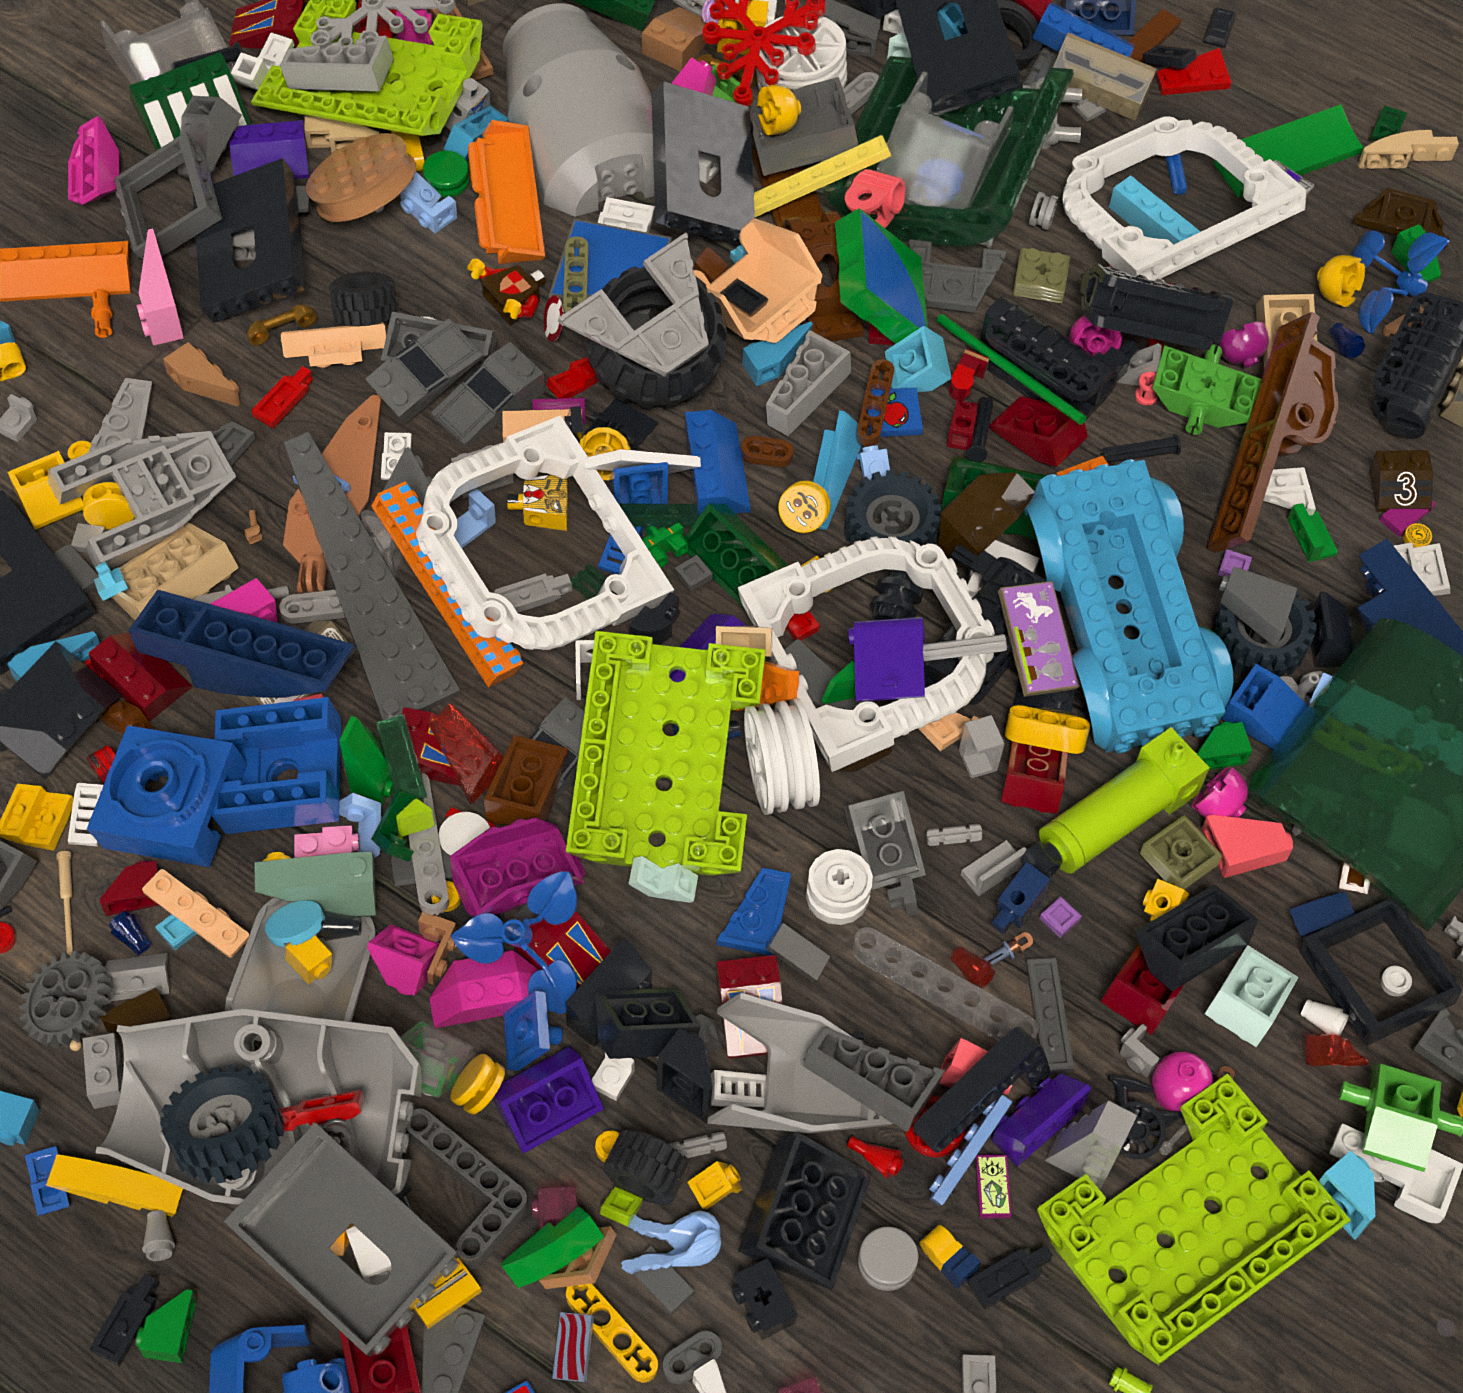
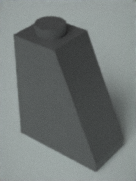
[1219,566,1297,646]

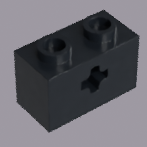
[731,1258,798,1340]

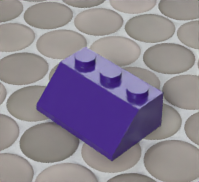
[229,120,309,179]
[493,1047,604,1154]
[991,1073,1091,1167]

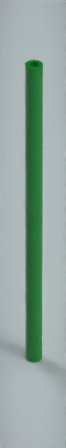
[937,314,1086,425]

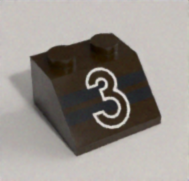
[1369,450,1433,512]

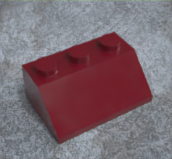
[88,633,192,722]

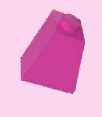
[671,57,717,96]

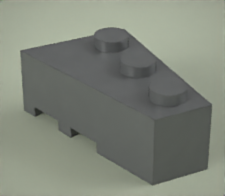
[822,0,881,57]

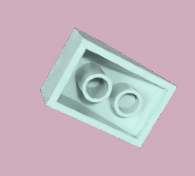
[1205,945,1299,1047]

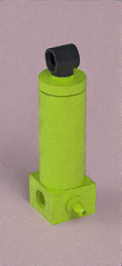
[1020,727,1210,878]

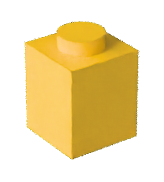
[285,935,332,985]

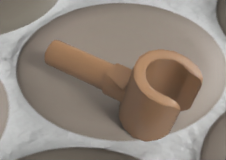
[244,510,263,544]

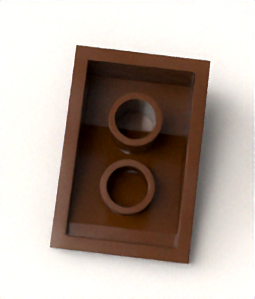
[484,735,568,826]

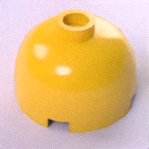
[757,85,801,136]
[1317,255,1365,307]
[579,427,631,480]

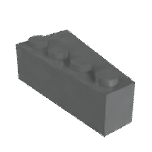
[803,1028,945,1133]

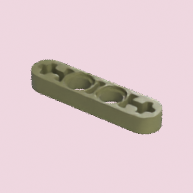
[563,236,589,314]

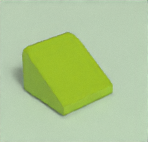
[396,798,434,837]

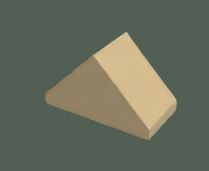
[716,626,773,656]

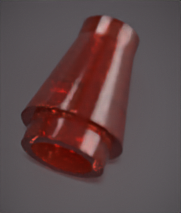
[951,947,995,989]

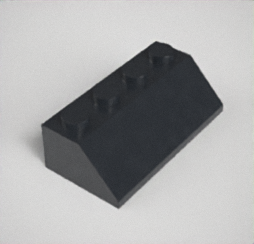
[1136,884,1259,991]

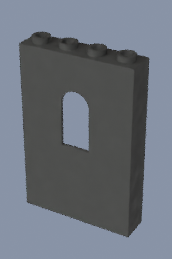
[224,1123,460,1356]

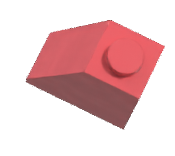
[1201,815,1293,878]

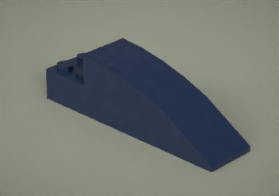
[1358,539,1463,702]
[128,589,355,698]

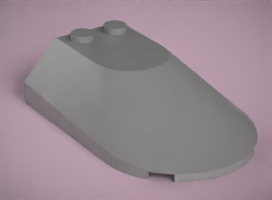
[225,898,375,1042]

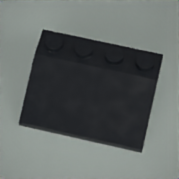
[738,1132,872,1289]

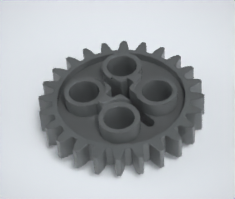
[19,951,113,1048]

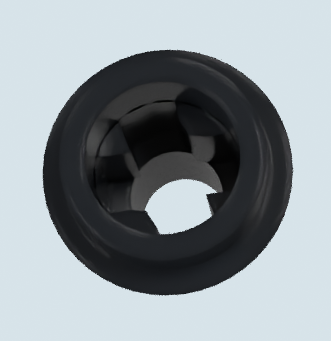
[317,911,362,941]

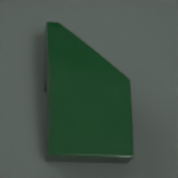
[1370,105,1407,141]

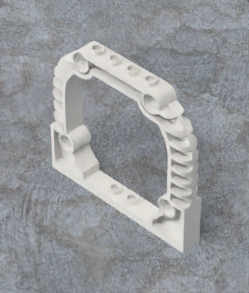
[1063,117,1306,281]
[416,415,674,650]
[738,536,995,772]

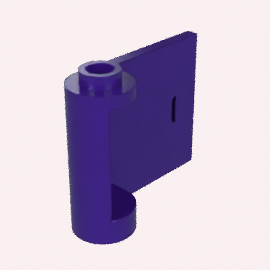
[849,617,925,702]

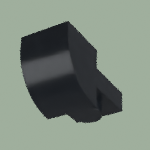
[629,592,680,645]

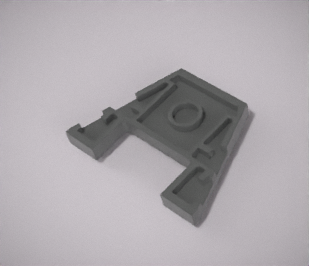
[908,239,1006,313]

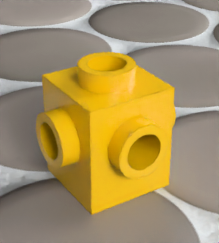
[1143,879,1189,921]

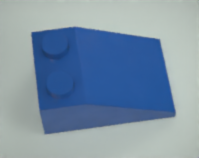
[609,462,668,518]

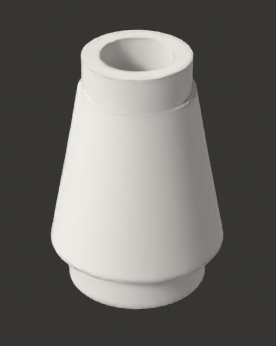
[1301,999,1349,1037]

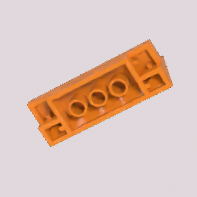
[0,241,131,302]

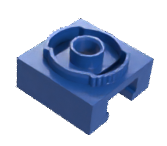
[211,697,341,834]
[87,725,247,867]

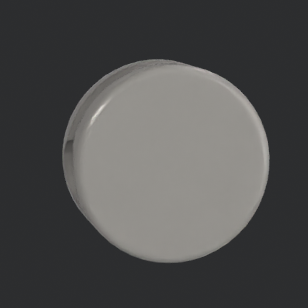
[858,1227,918,1291]

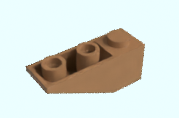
[163,342,240,406]

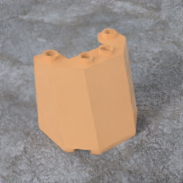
[693,218,822,343]

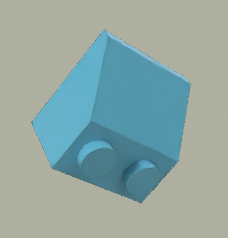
[885,326,952,392]
[1319,1150,1375,1240]

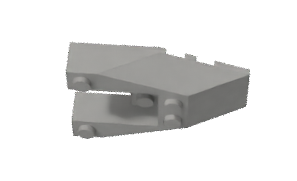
[47,431,236,574]

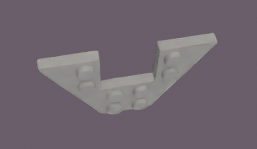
[558,233,709,377]

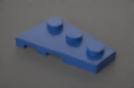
[716,868,791,956]

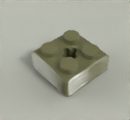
[1013,248,1070,303]
[1140,815,1222,889]

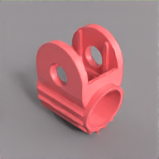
[845,169,906,228]

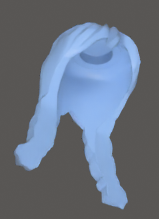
[621,1211,721,1275]

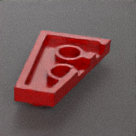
[1156,48,1231,95]

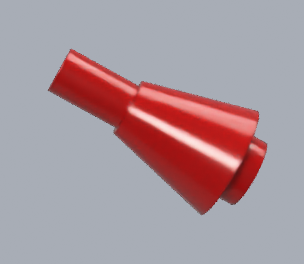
[847,1136,904,1179]

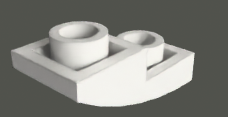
[381,433,412,480]

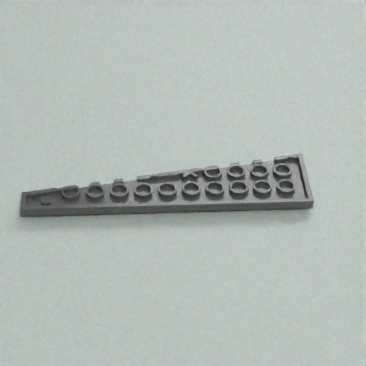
[284,432,460,730]

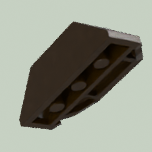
[938,472,1035,567]

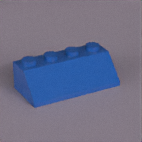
[1032,2,1135,57]
[685,410,751,517]

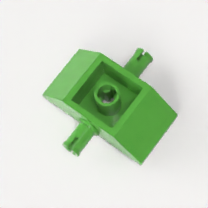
[1152,345,1262,435]
[1339,1064,1463,1172]

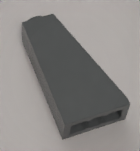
[769,639,866,710]

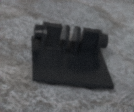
[585,398,658,451]

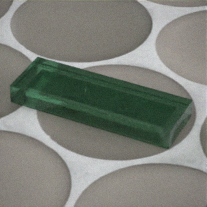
[619,503,700,527]
[376,714,428,799]

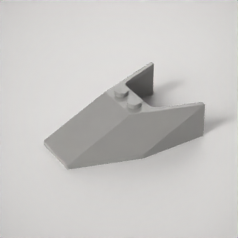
[708,993,893,1133]

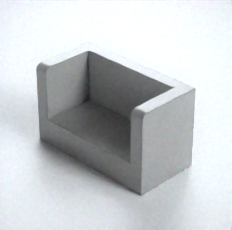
[959,715,1004,778]

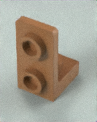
[418,912,457,985]

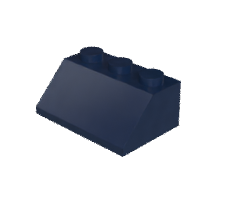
[1061,0,1136,35]

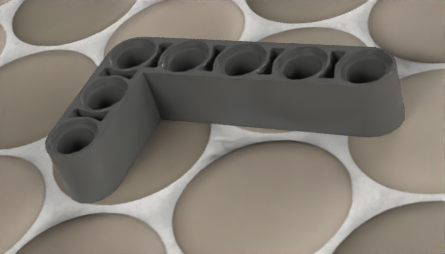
[406,1108,528,1269]

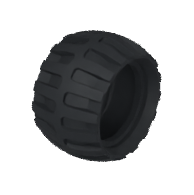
[585,266,727,410]

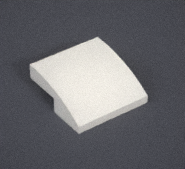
[598,197,655,233]
[1394,543,1450,596]

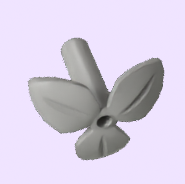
[1280,671,1323,710]

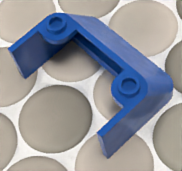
[209,1325,311,1393]

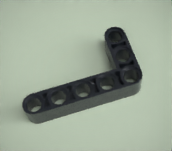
[913,1026,1051,1153]

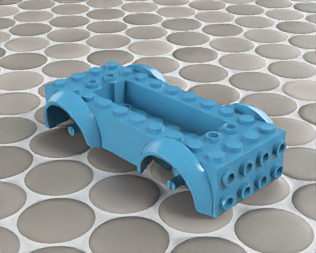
[1024,459,1233,754]

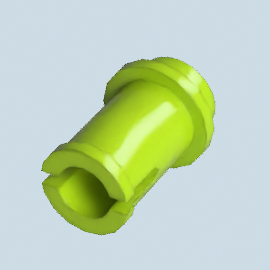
[1109,1367,1153,1393]

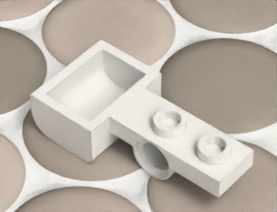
[1329,1123,1463,1223]

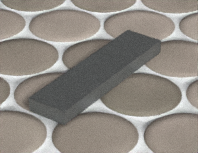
[1026,958,1074,1074]

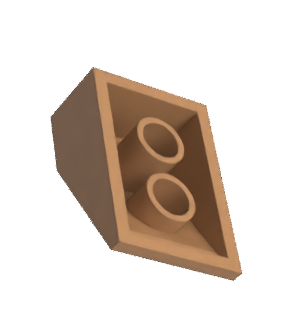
[642,7,707,72]

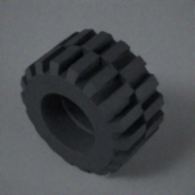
[329,271,397,326]
[603,1130,690,1205]

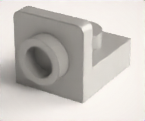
[0,394,37,442]

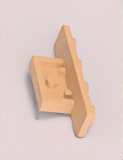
[281,322,386,368]
[142,869,249,958]

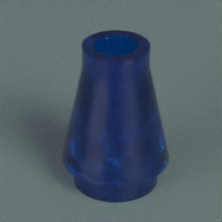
[1330,323,1366,358]
[108,911,151,956]

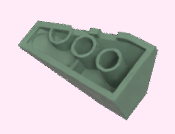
[255,852,376,917]

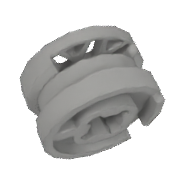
[1029,191,1058,230]

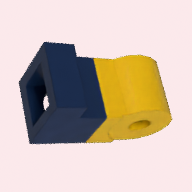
[920,1225,981,1290]

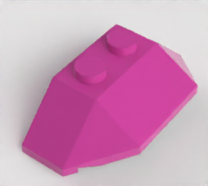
[68,116,119,205]
[429,950,539,1029]

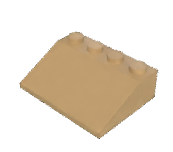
[111,522,239,620]

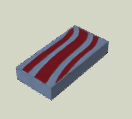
[552,1312,594,1383]

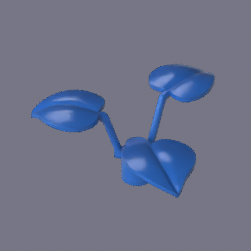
[1352,231,1450,334]
[451,871,577,1014]

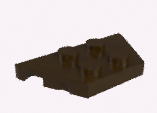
[1353,188,1449,248]

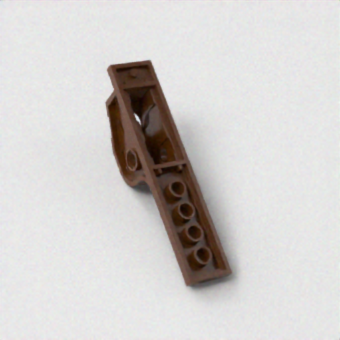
[752,149,864,342]
[1207,312,1339,553]

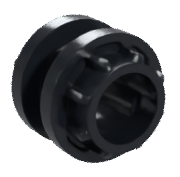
[870,571,924,620]

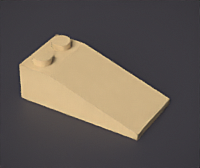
[1256,294,1321,386]

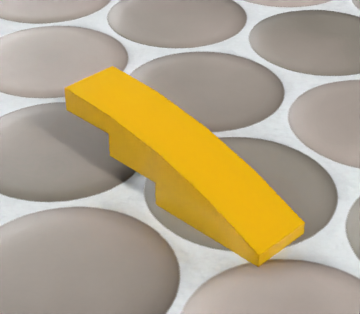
[46,1154,183,1217]

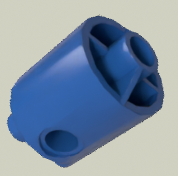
[282,1358,351,1393]

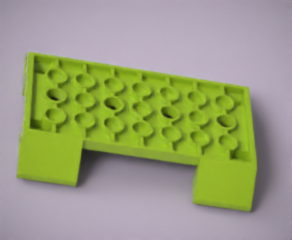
[251,0,482,136]
[566,631,766,876]
[1037,1074,1351,1365]

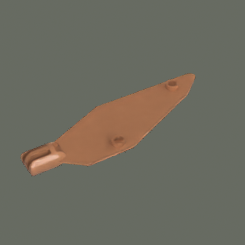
[283,395,381,593]

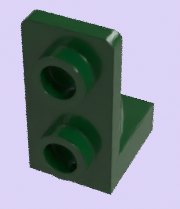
[371,789,423,862]

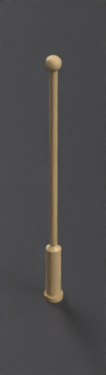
[56,851,82,1051]

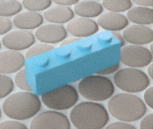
[1109,176,1200,245]

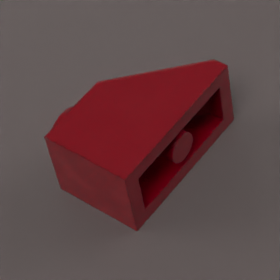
[100,861,160,916]

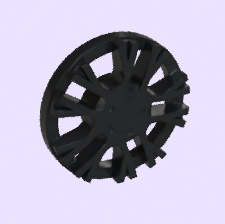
[1119,1101,1166,1160]

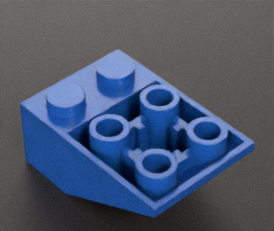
[1222,664,1322,762]

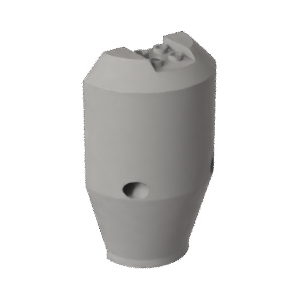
[503,3,655,216]
[96,1009,422,1205]

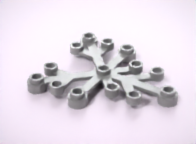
[311,0,456,49]

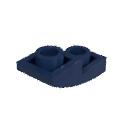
[1289,892,1355,938]

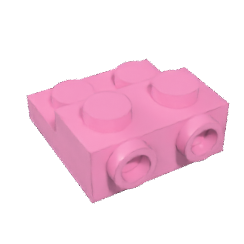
[294,826,360,858]

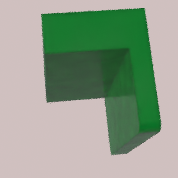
[1287,503,1338,563]

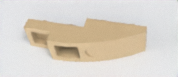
[1358,130,1458,169]

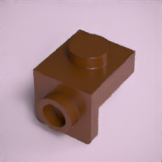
[101,700,152,735]

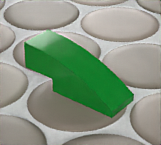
[500,1206,605,1288]

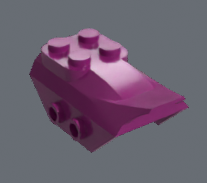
[450,818,586,917]

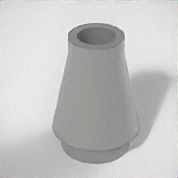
[142,1210,175,1261]

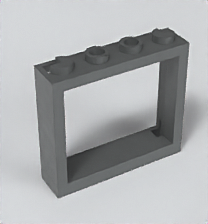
[114,132,222,260]

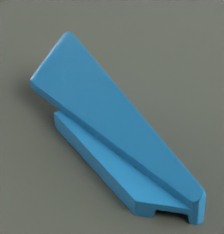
[813,410,867,530]

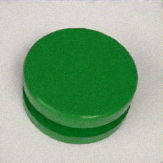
[423,150,470,198]

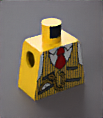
[508,475,568,530]

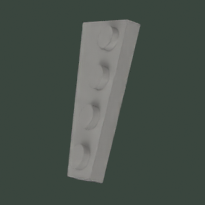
[86,378,152,454]

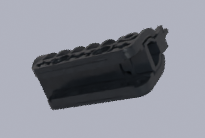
[1079,264,1233,350]
[1373,292,1463,439]
[980,296,1139,420]
[924,544,1047,705]

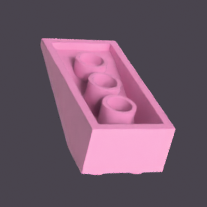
[137,229,183,346]

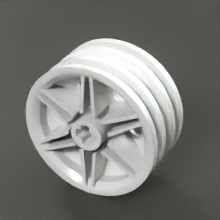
[756,16,847,90]
[744,698,820,815]

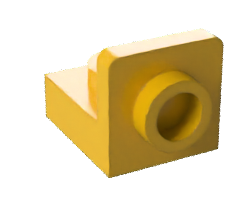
[688,1161,742,1209]

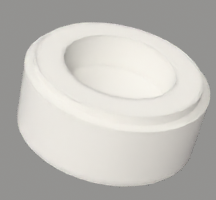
[1380,966,1412,997]

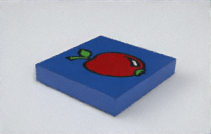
[865,388,923,437]

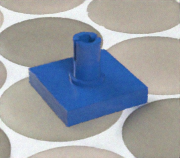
[503,991,562,1071]

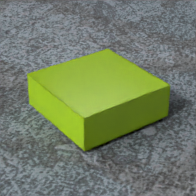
[600,1186,643,1227]

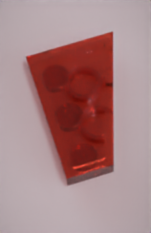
[429,703,504,804]

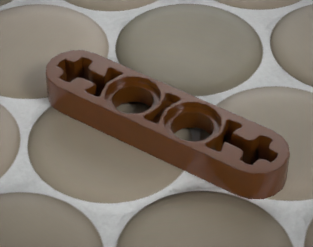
[857,359,894,447]

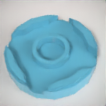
[265,900,325,947]

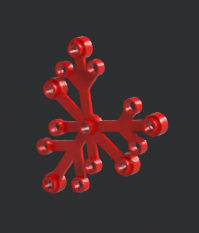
[702,0,826,106]

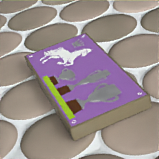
[998,581,1079,697]

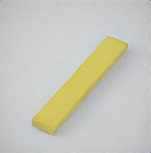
[754,135,891,217]

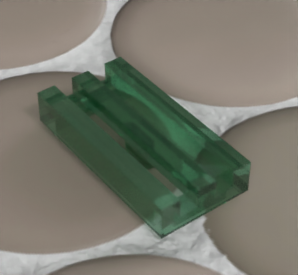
[570,564,617,600]

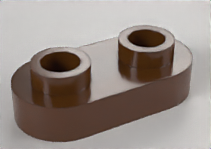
[741,436,794,467]

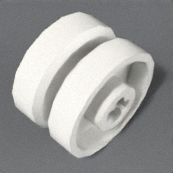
[806,849,873,925]

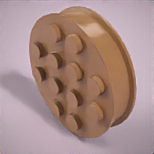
[306,133,416,222]

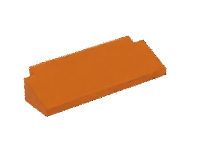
[468,120,545,264]

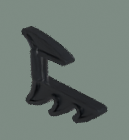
[1108,1075,1183,1130]

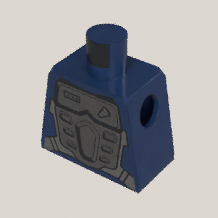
[991,862,1050,933]

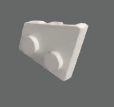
[1263,468,1316,515]

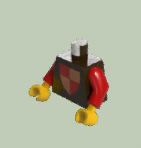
[467,258,546,326]

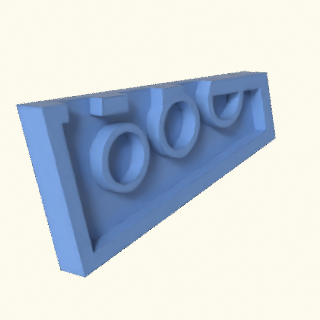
[929,1095,1012,1206]

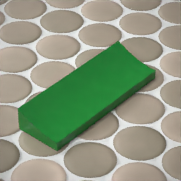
[1214,104,1363,198]

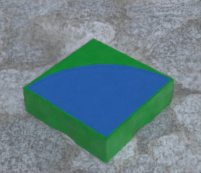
[835,208,928,344]

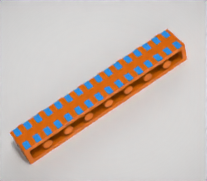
[371,481,523,688]

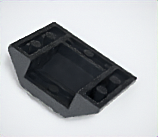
[0,641,122,779]

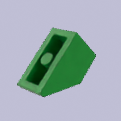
[1391,224,1441,283]
[1197,722,1252,770]
[136,1290,198,1363]

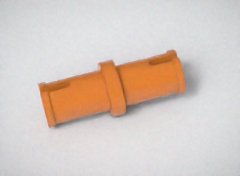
[91,289,112,338]

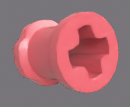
[1135,372,1158,405]

